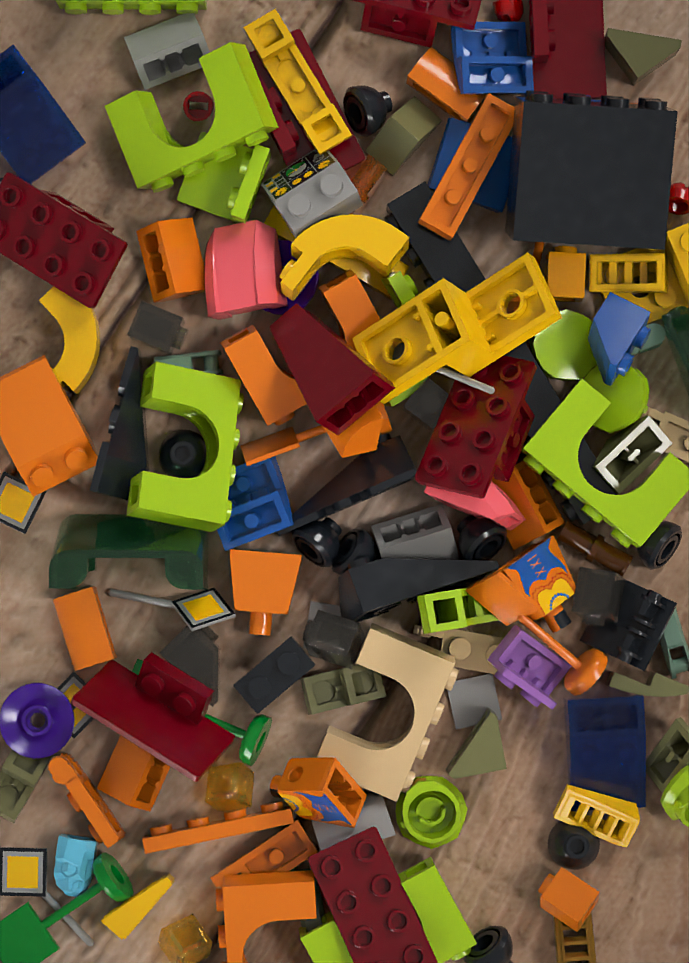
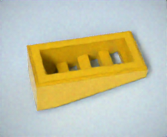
[589,253,668,293]
[553,784,640,848]
[101,873,175,940]

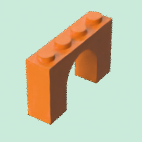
[220,269,381,426]
[216,870,317,963]

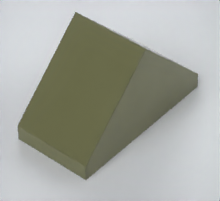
[604,28,682,86]
[365,96,442,176]
[593,415,673,494]
[446,708,507,779]
[641,717,689,793]

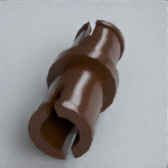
[556,520,634,577]

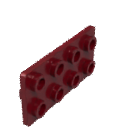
[352,0,482,48]
[528,0,607,99]
[249,29,365,171]
[0,172,128,308]
[415,355,537,499]
[71,652,235,782]
[307,827,438,963]

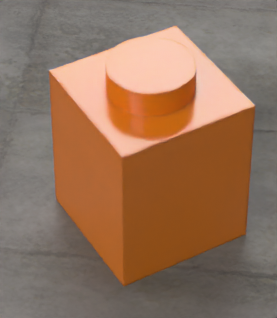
[538,867,600,932]

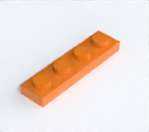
[417,93,515,241]
[142,801,294,854]

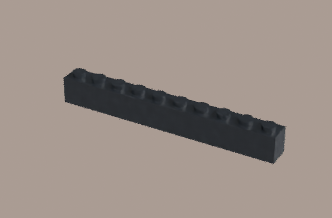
[384,181,618,525]

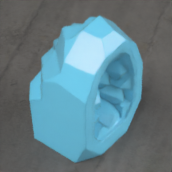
[54,834,98,897]

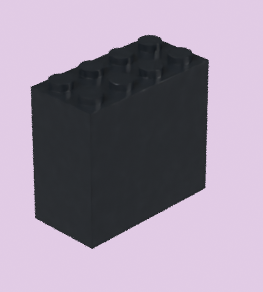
[505,90,678,250]

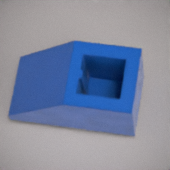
[588,292,651,386]

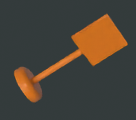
[240,401,392,466]
[465,570,608,696]

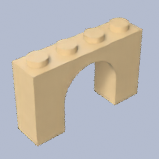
[316,623,459,802]

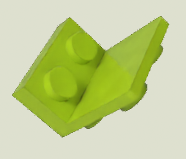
[177,132,271,223]

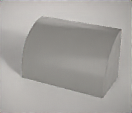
[124,13,210,90]
[371,504,459,560]
[311,792,396,850]

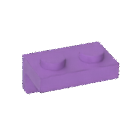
[487,624,572,710]

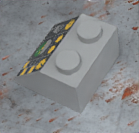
[261,149,363,238]

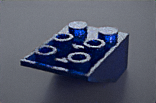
[0,44,86,184]
[563,694,646,811]

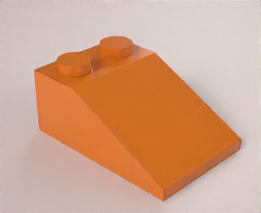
[0,355,98,497]

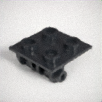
[580,574,677,671]

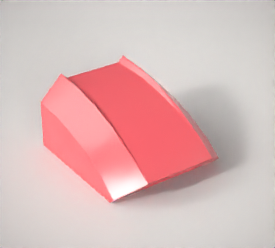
[205,220,288,320]
[424,481,526,530]

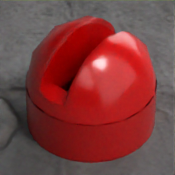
[492,0,524,22]
[183,91,214,121]
[668,182,689,215]

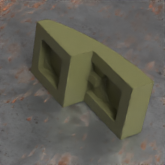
[300,664,386,715]
[605,671,689,697]
[0,750,53,823]

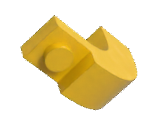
[279,214,409,301]
[39,286,100,394]

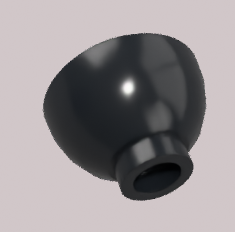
[343,85,393,137]
[158,430,206,478]
[457,515,507,561]
[292,517,342,567]
[637,521,682,570]
[332,527,381,575]
[548,821,600,870]
[463,926,513,963]

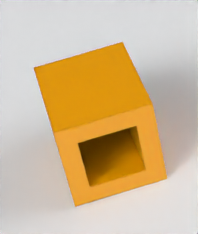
[545,246,586,302]

